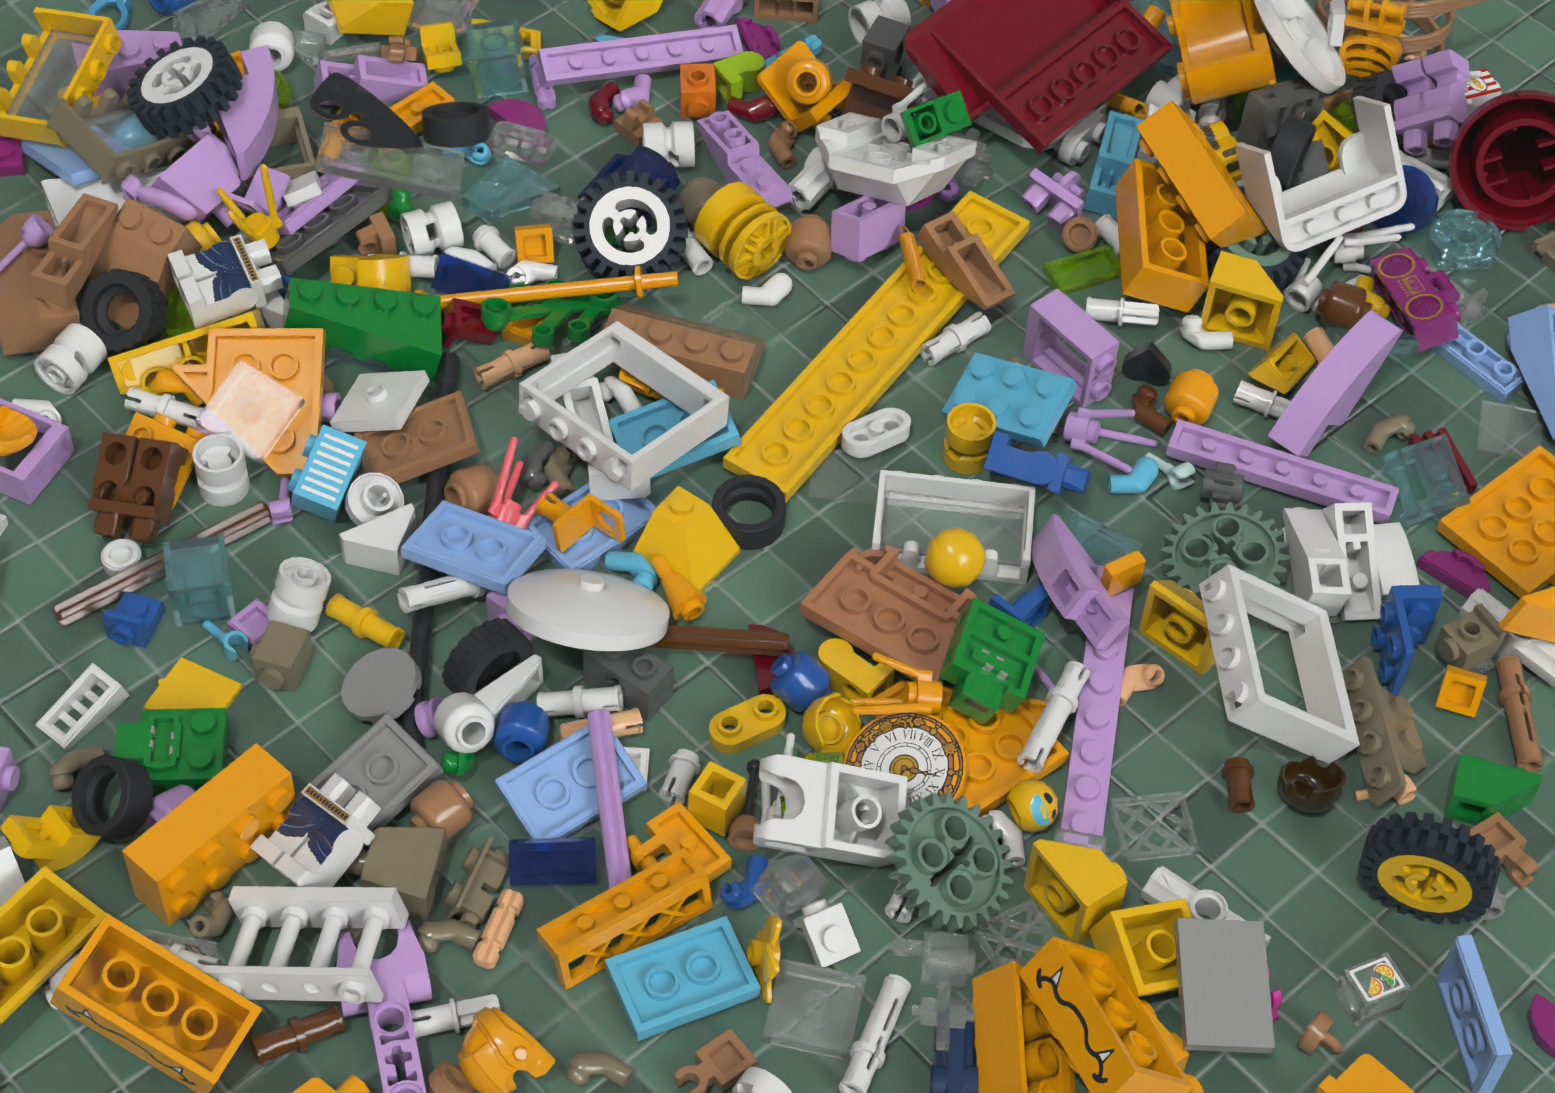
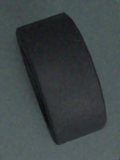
[422,102,490,148]
[1269,115,1316,188]
[712,474,786,550]
[71,755,153,840]

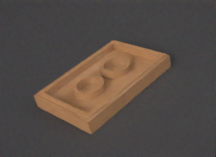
[353,390,480,484]

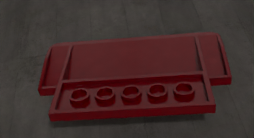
[903,0,1173,154]

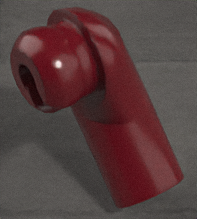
[588,82,620,125]
[726,95,778,123]

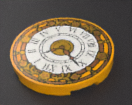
[843,712,969,809]

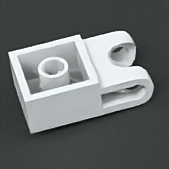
[753,754,908,868]

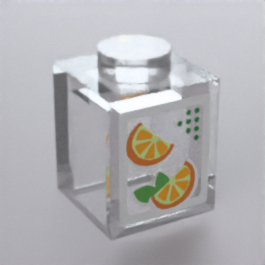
[1334,952,1411,1027]

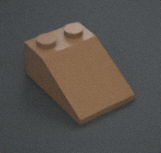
[80,198,202,330]

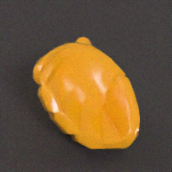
[0,405,38,456]

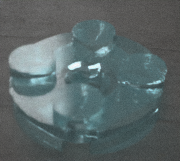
[1427,209,1502,271]

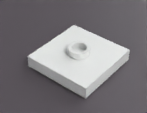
[330,370,430,432]

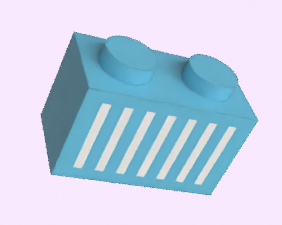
[287,424,367,523]

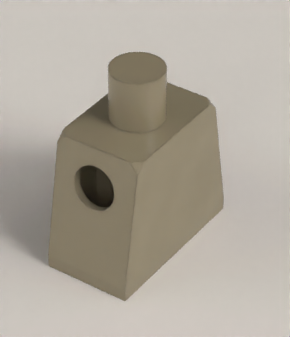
[344,827,448,921]

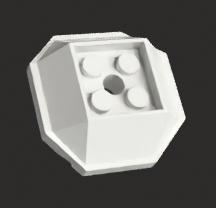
[815,112,977,206]

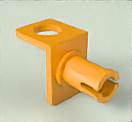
[537,492,626,552]

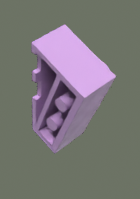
[71,30,182,100]

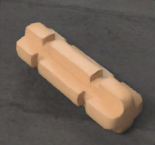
[472,889,524,970]

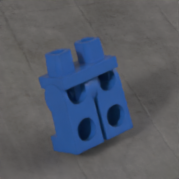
[984,431,1091,497]

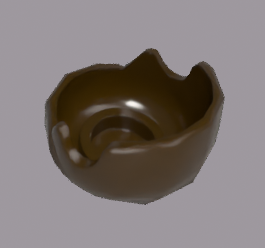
[1277,755,1346,814]

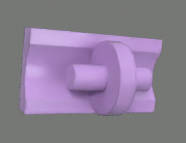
[1022,168,1087,232]

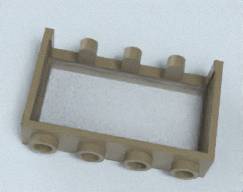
[46,86,217,185]

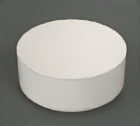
[101,539,143,576]

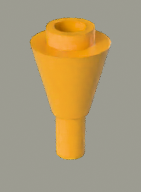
[650,554,707,621]

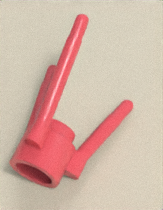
[487,436,559,530]

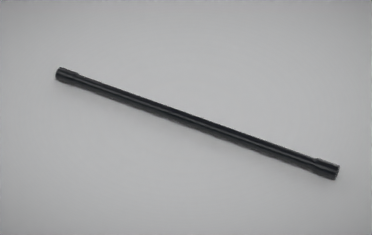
[402,352,460,748]

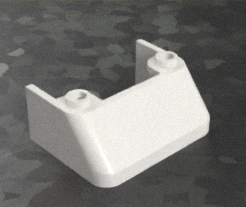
[1235,96,1407,252]

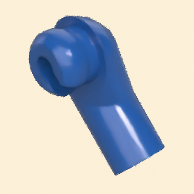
[720,856,768,910]

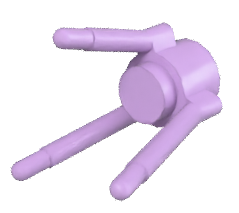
[1063,407,1158,473]

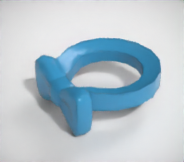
[87,0,132,30]

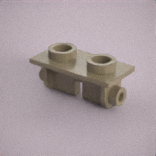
[443,836,510,928]

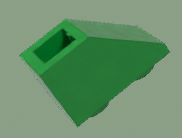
[900,90,972,148]
[1444,754,1543,825]

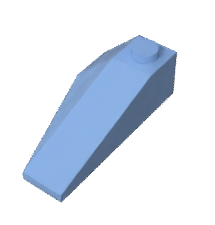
[1507,304,1555,440]

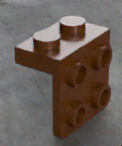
[842,64,923,122]

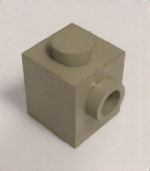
[249,620,313,692]

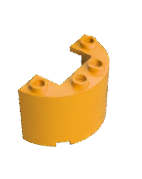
[1166,0,1276,105]

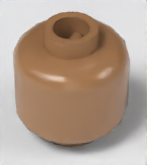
[785,214,832,271]
[444,464,505,515]
[409,779,474,841]

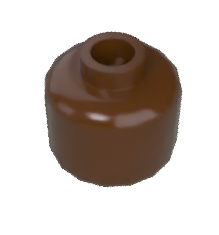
[1315,281,1372,333]

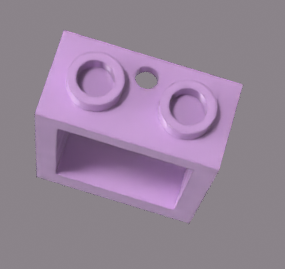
[1022,288,1120,408]
[0,398,75,505]

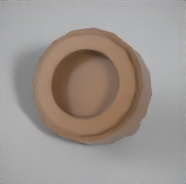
[1062,216,1099,252]
[1297,1011,1343,1056]
[427,1061,474,1093]

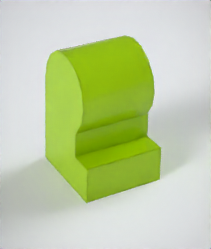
[713,51,765,103]

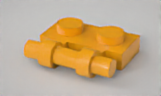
[627,801,732,900]

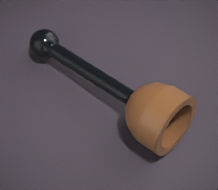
[728,759,760,851]

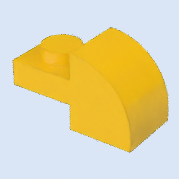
[330,254,411,292]
[0,805,101,872]

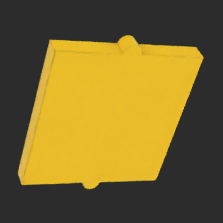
[143,657,243,713]

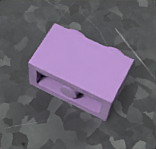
[831,196,906,262]

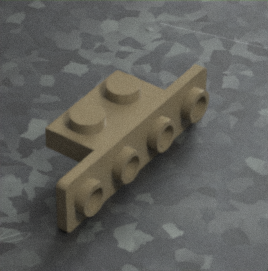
[1342,656,1427,806]

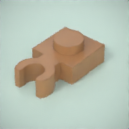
[674,1028,758,1093]

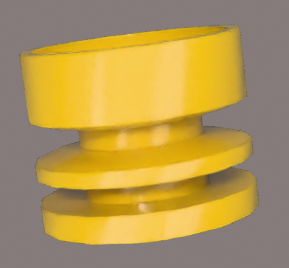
[694,181,792,280]

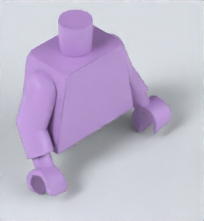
[121,121,241,228]

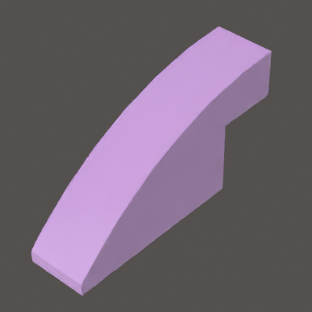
[217,45,279,181]
[1268,310,1403,457]

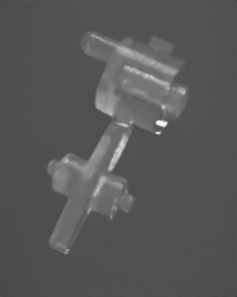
[889,931,976,1051]

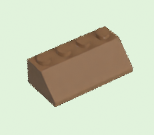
[0,210,80,356]
[603,304,766,400]

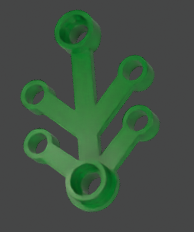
[481,278,621,347]

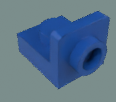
[989,583,1051,628]
[102,591,165,648]

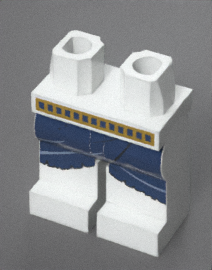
[167,234,283,329]
[250,773,381,887]

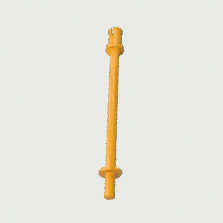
[415,265,679,310]

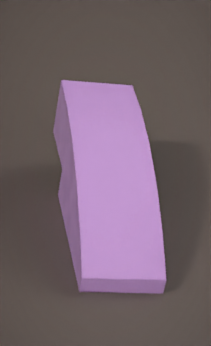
[313,54,428,106]

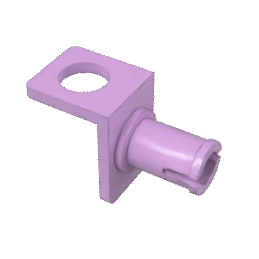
[226,165,291,216]

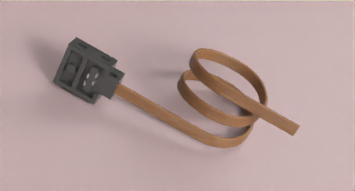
[1236,0,1488,150]

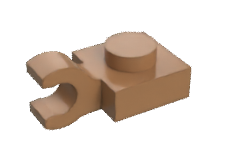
[381,36,420,63]
[1469,812,1539,889]

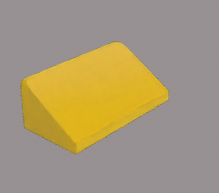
[1247,332,1316,394]

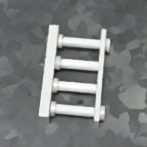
[202,886,409,1004]

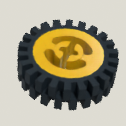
[1358,812,1501,924]

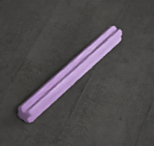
[587,709,632,889]

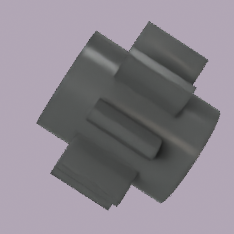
[1200,461,1244,510]

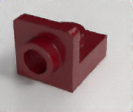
[441,298,497,349]

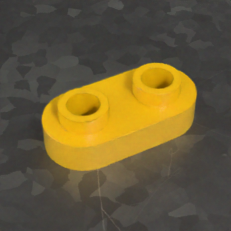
[709,694,786,754]

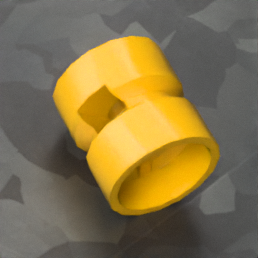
[942,402,997,475]

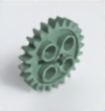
[1161,502,1290,600]
[884,792,1013,933]

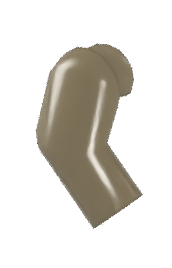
[1363,413,1415,455]

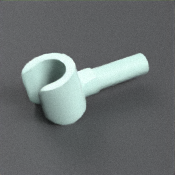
[1145,452,1195,490]

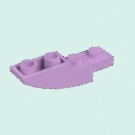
[697,110,792,207]
[1031,514,1129,650]

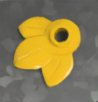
[746,915,782,1003]

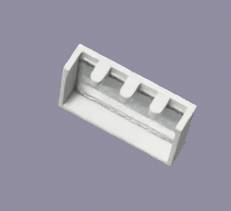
[872,470,1036,584]

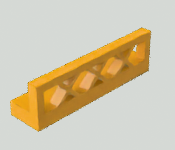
[536,848,713,990]

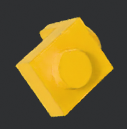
[419,21,462,73]

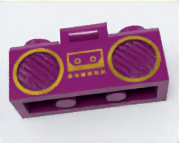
[1370,247,1461,353]

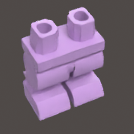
[1391,49,1471,156]

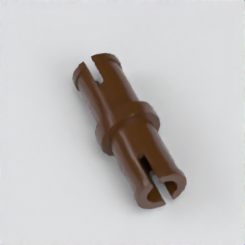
[250,1004,345,1065]

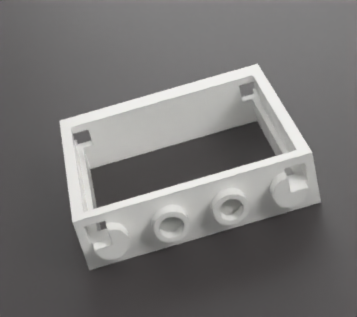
[518,321,730,491]
[1199,564,1360,764]

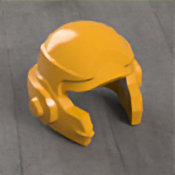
[458,1007,555,1093]

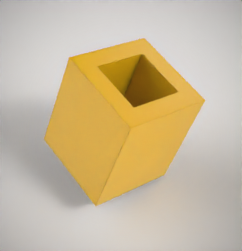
[688,761,747,837]

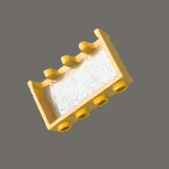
[0,7,122,149]

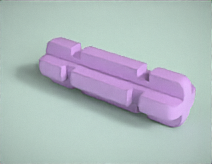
[528,54,556,111]

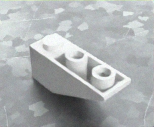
[1282,508,1352,616]

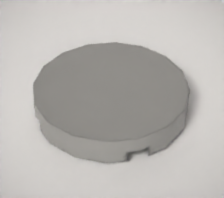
[341,648,422,724]

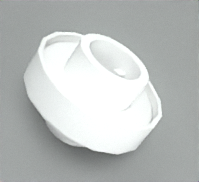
[345,472,404,526]

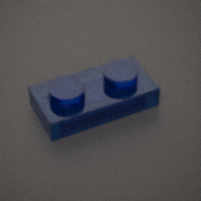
[431,252,513,294]
[509,837,596,886]

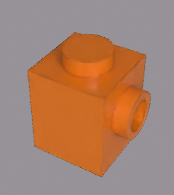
[679,64,716,118]

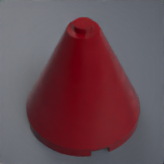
[1449,90,1555,230]

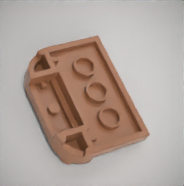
[799,545,978,683]

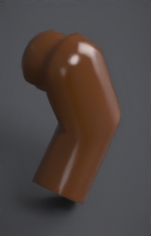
[1131,385,1173,437]

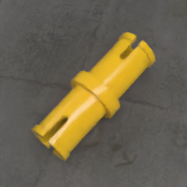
[325,593,405,649]

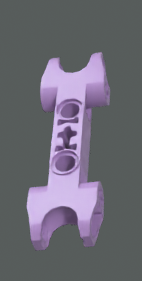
[336,920,432,1093]

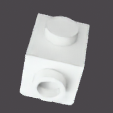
[792,898,861,968]

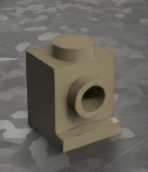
[1434,603,1507,670]

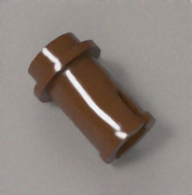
[1221,757,1255,813]

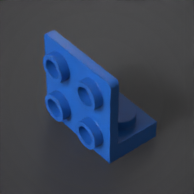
[1371,585,1443,696]

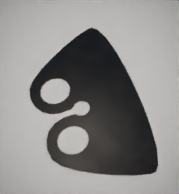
[310,72,423,149]

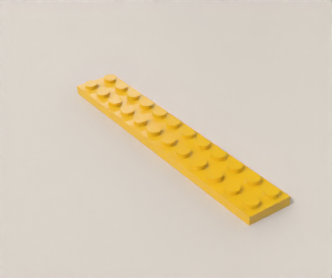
[723,191,1030,502]

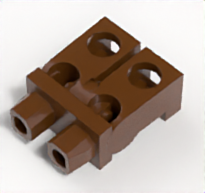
[87,432,189,545]

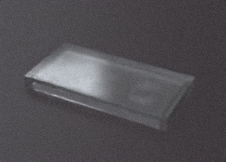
[314,122,465,202]

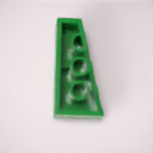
[283,277,442,383]

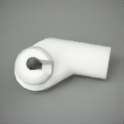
[505,260,559,287]
[599,376,642,413]

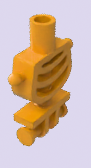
[1338,0,1407,84]

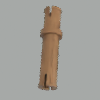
[1495,655,1544,772]

